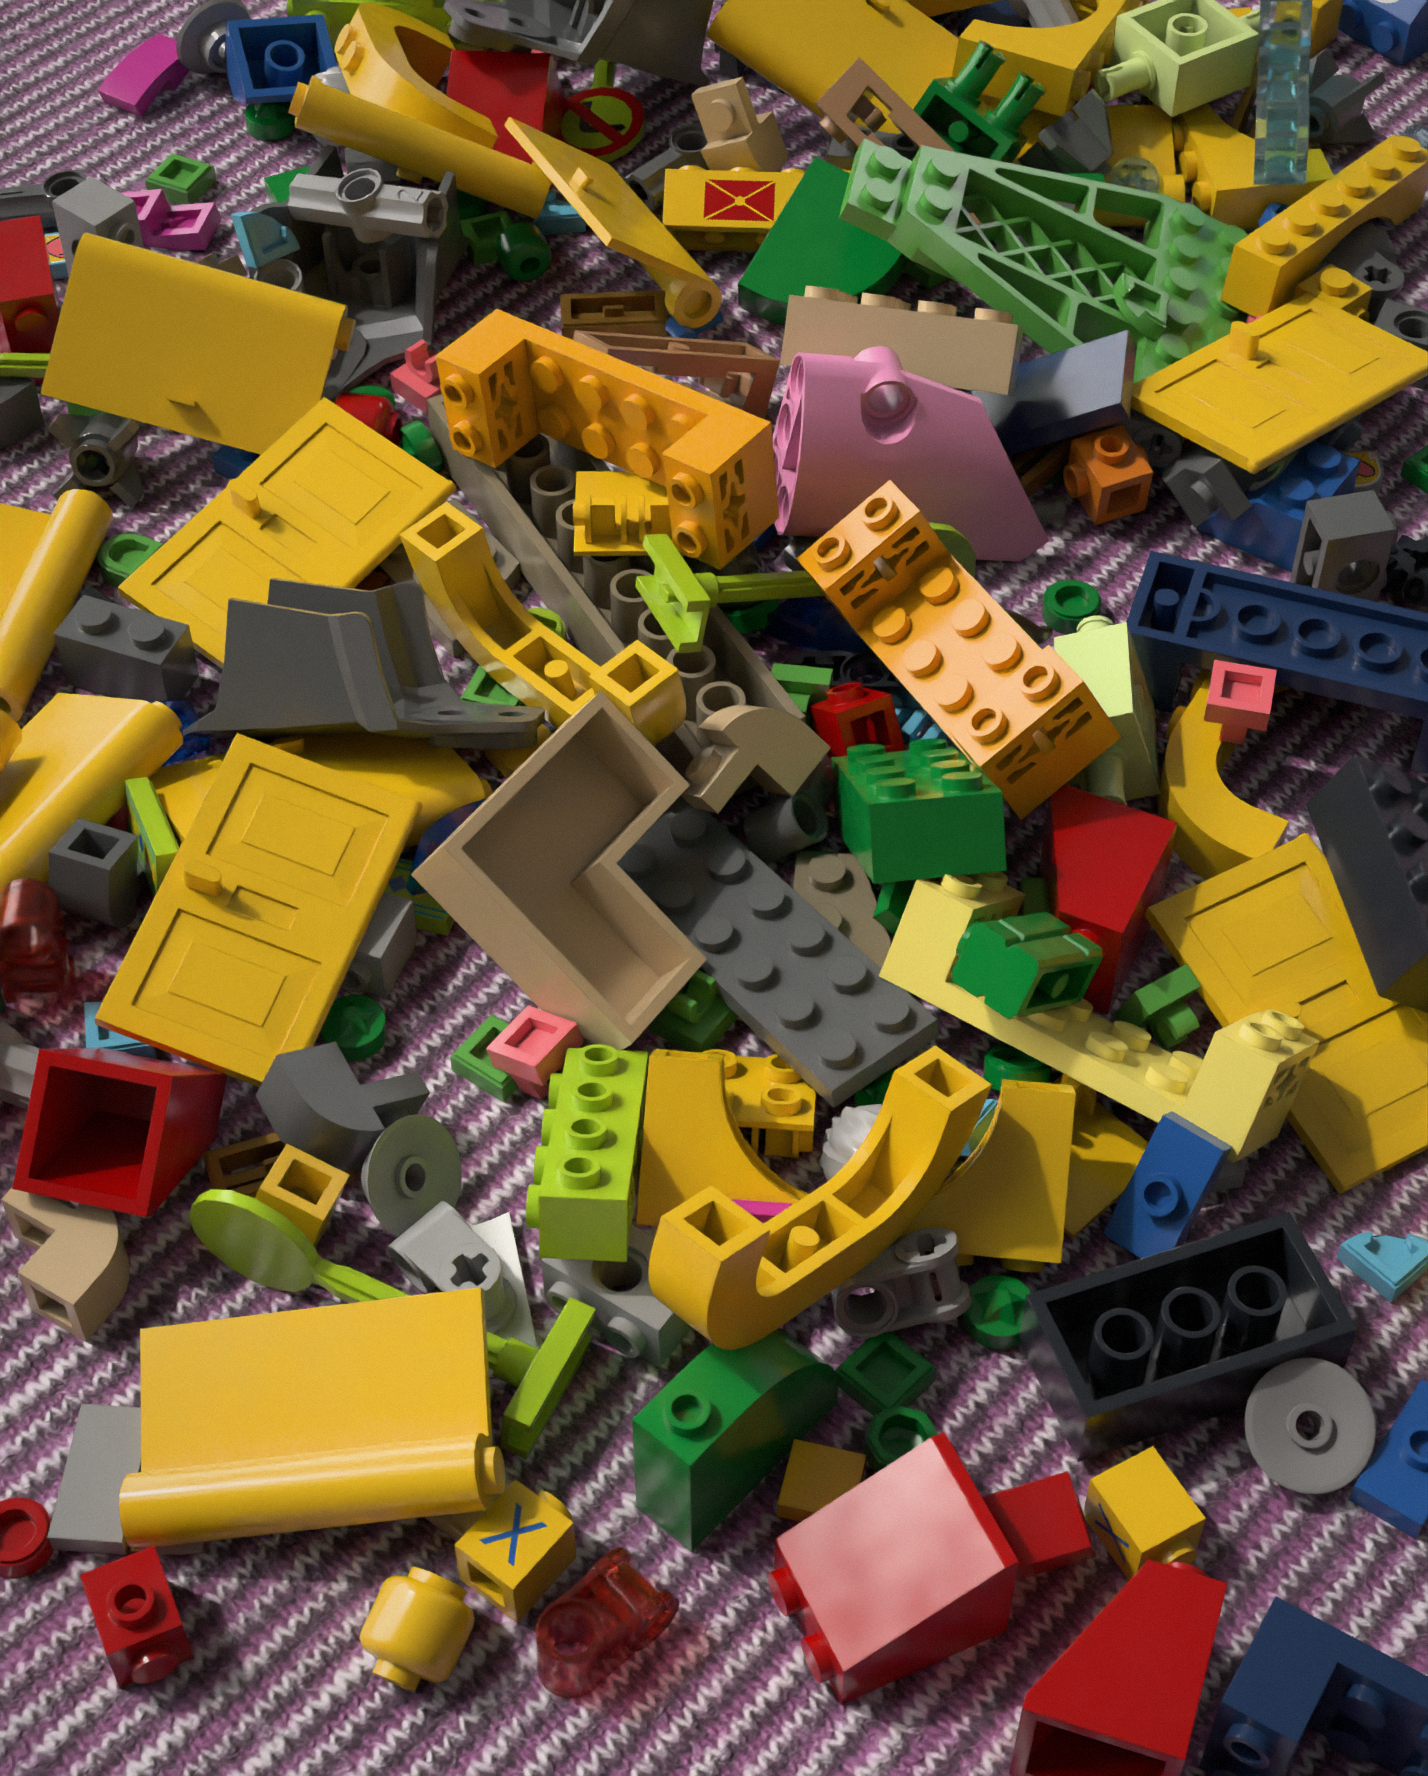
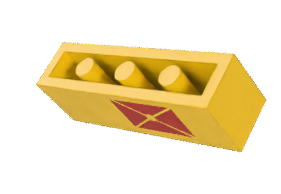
[662,165,851,252]

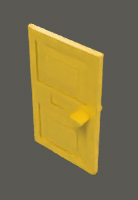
[1131,293,1428,474]
[118,397,456,669]
[94,733,423,1087]
[1145,833,1428,1194]

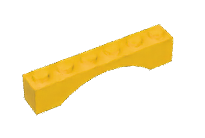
[1220,134,1428,317]

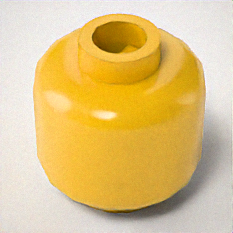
[360,1567,475,1692]

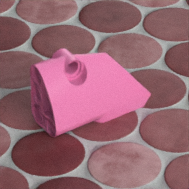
[772,346,1049,562]

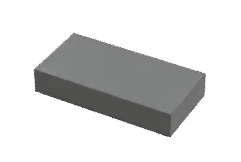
[47,1404,141,1555]

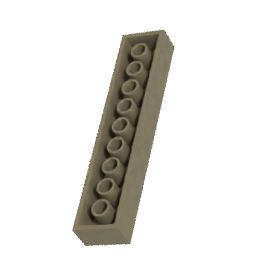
[427,394,806,797]

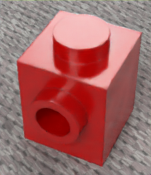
[809,682,906,759]
[982,1471,1097,1580]
[80,1545,194,1688]

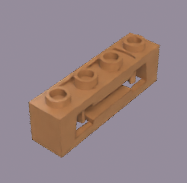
[815,57,981,225]
[573,330,780,419]

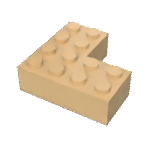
[780,286,1024,396]
[411,691,707,1050]

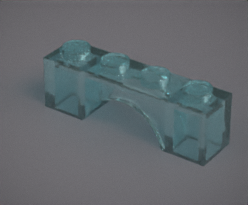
[1253,0,1312,185]

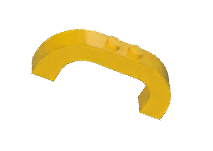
[335,3,498,149]
[400,501,686,747]
[1157,668,1291,880]
[649,1046,992,1350]

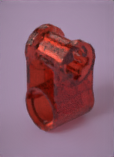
[0,878,76,1004]
[535,1547,680,1699]

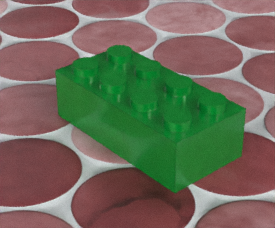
[831,738,1007,883]

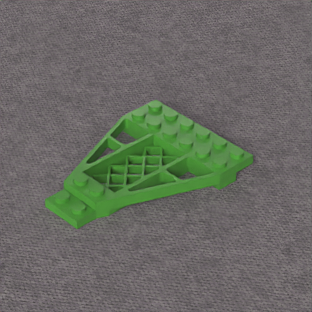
[839,138,1248,445]

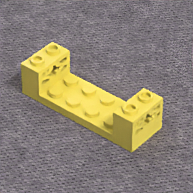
[879,872,1320,1163]

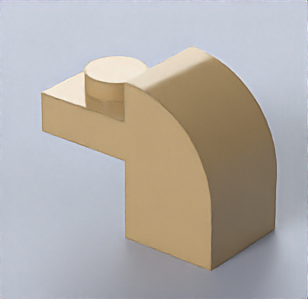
[691,77,789,172]
[680,705,831,813]
[1,1187,130,1342]

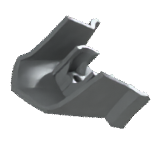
[443,0,714,87]
[249,145,469,402]
[183,578,545,749]

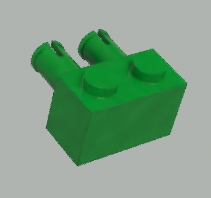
[913,40,1046,164]

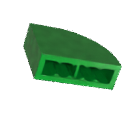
[738,156,916,326]
[632,1327,838,1553]

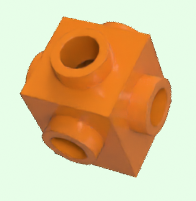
[1063,425,1153,525]

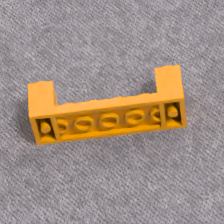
[435,309,779,570]
[796,480,1122,820]

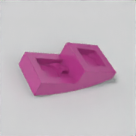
[97,34,189,117]
[121,189,222,250]

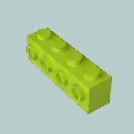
[526,1044,648,1262]

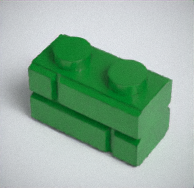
[951,912,1103,1020]

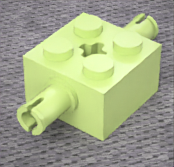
[1094,0,1271,117]
[1054,615,1161,805]

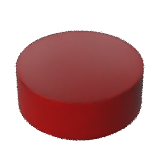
[0,1497,54,1579]

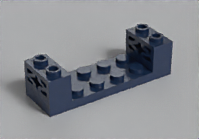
[1126,551,1428,774]
[1199,1596,1428,1776]

